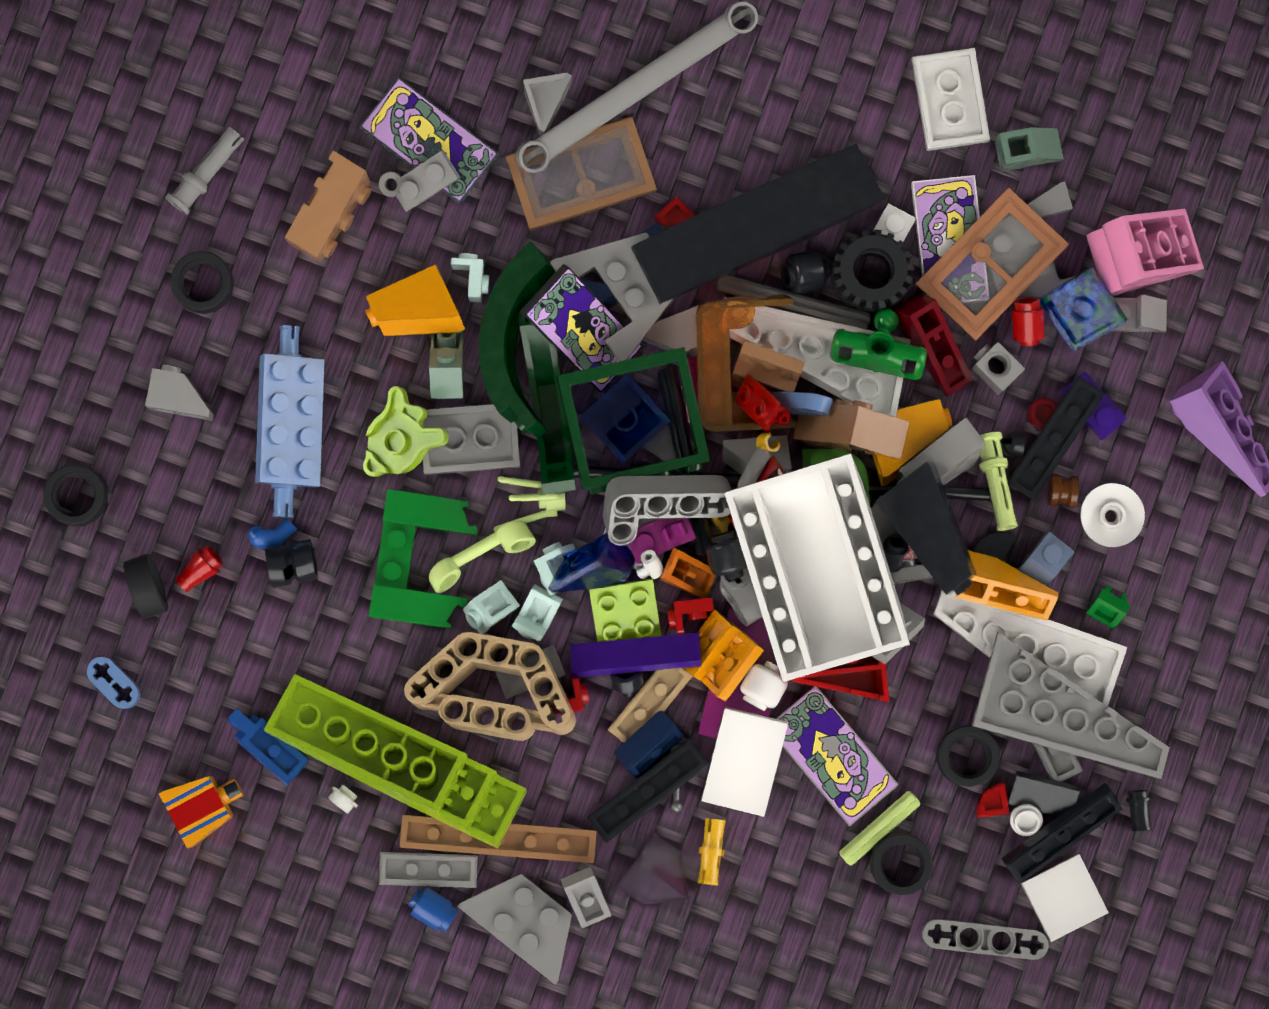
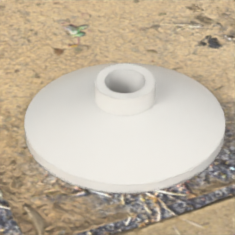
[1080,483,1145,547]

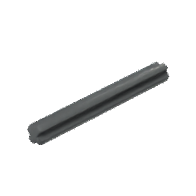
[716,275,871,329]

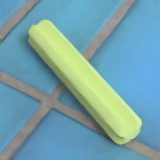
[839,791,920,866]

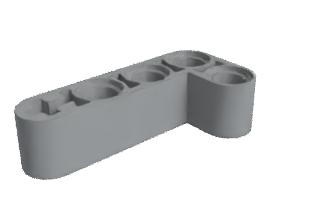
[603,475,732,546]

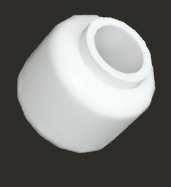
[740,661,788,711]

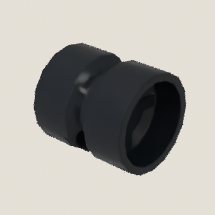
[265,539,318,588]

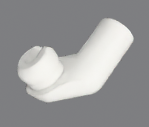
[635,550,663,579]

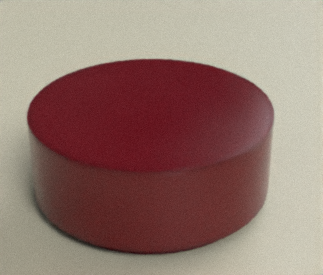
[1027,397,1058,430]

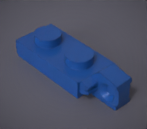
[227,709,309,786]

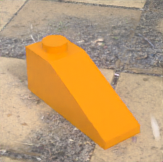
[955,550,1058,620]

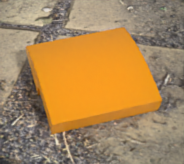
[685,609,764,702]

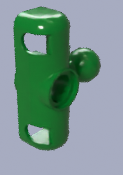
[830,308,927,380]

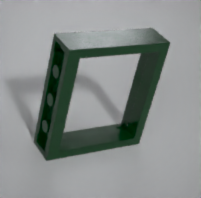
[556,347,710,495]

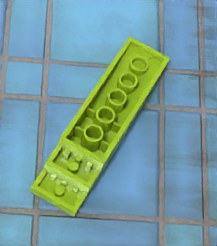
[264,674,527,849]

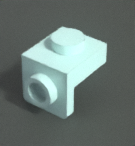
[451,253,489,303]
[534,542,575,596]
[512,584,563,641]

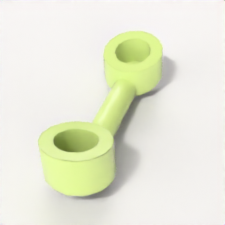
[429,521,536,593]

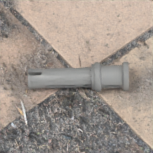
[165,127,244,215]

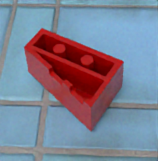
[789,656,889,702]

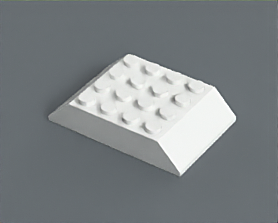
[725,454,910,682]

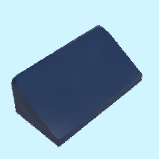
[614,711,684,779]

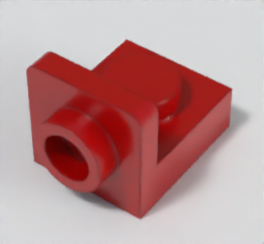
[668,597,714,634]
[549,678,590,715]

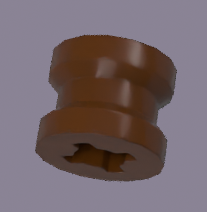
[1048,474,1079,508]

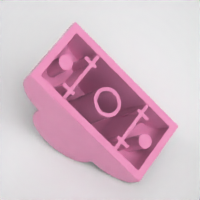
[1086,209,1204,296]

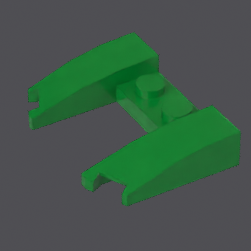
[369,489,478,629]

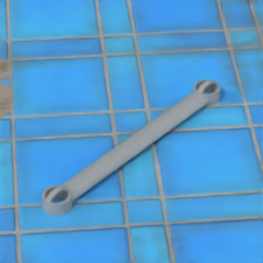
[516,2,758,173]

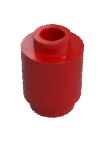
[1011,297,1045,346]

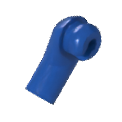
[248,518,297,549]

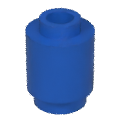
[407,887,458,932]

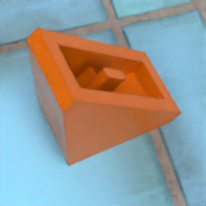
[660,548,716,599]

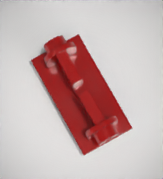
[735,374,790,431]

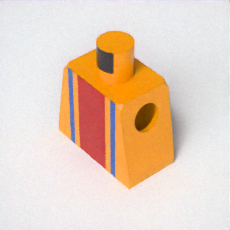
[159,776,243,849]

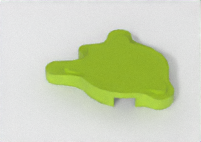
[363,386,449,477]

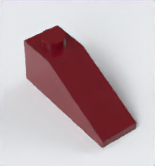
[893,294,973,397]

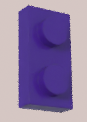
[1059,371,1127,441]

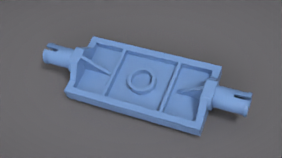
[255,325,324,518]

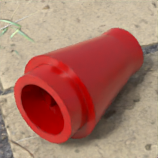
[175,545,223,592]

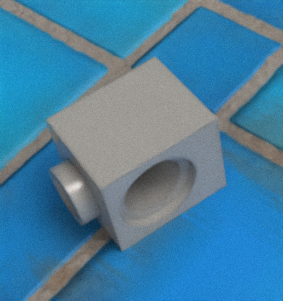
[971,342,1025,395]

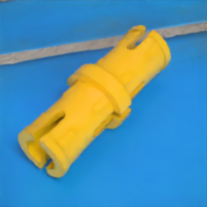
[697,818,726,886]

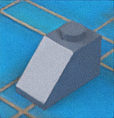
[1017,532,1075,586]

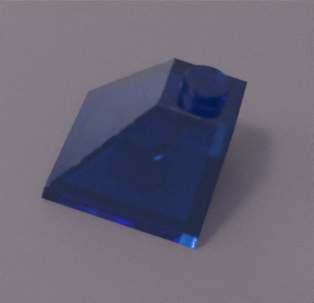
[548,533,635,593]

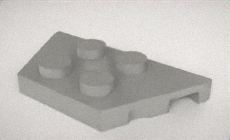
[457,874,572,985]

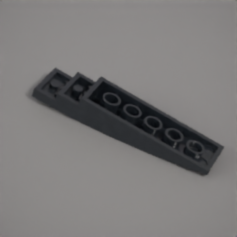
[631,143,885,304]

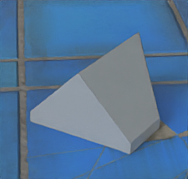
[523,73,572,136]

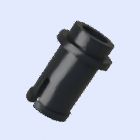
[883,534,909,573]
[1126,790,1152,831]

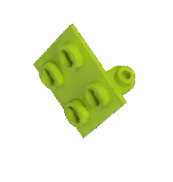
[589,579,661,642]

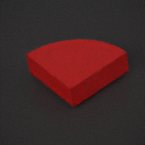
[654,196,695,228]
[976,782,1009,818]

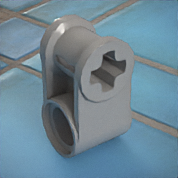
[720,568,763,627]

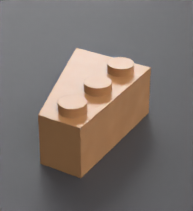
[285,151,372,263]
[794,399,909,459]

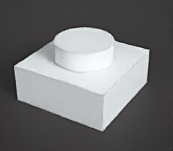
[872,203,916,242]

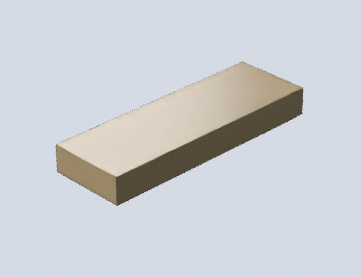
[608,668,693,743]

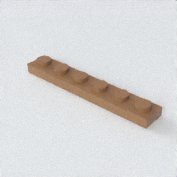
[400,815,597,863]

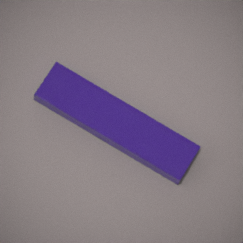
[571,632,701,678]

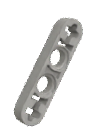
[921,919,1049,960]

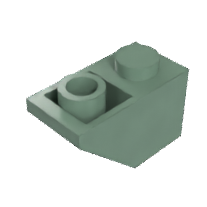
[995,127,1064,172]
[429,330,464,399]

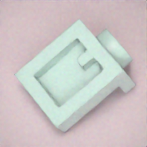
[463,580,520,634]

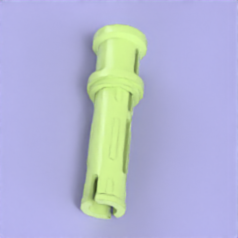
[979,432,1018,531]

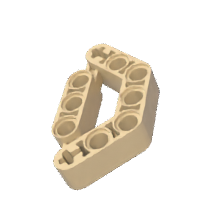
[404,632,576,741]

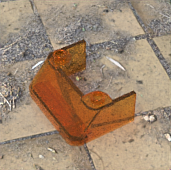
[695,294,797,432]

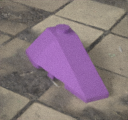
[1170,361,1269,497]

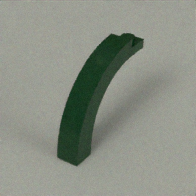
[479,241,555,438]
[518,309,576,495]

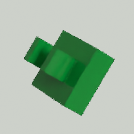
[1086,585,1131,629]

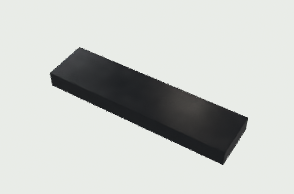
[1007,376,1105,500]
[587,739,709,843]
[1001,783,1123,885]

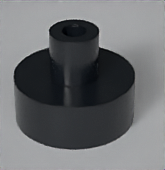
[610,672,644,698]

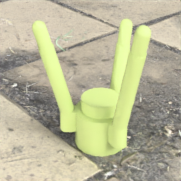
[494,476,566,532]

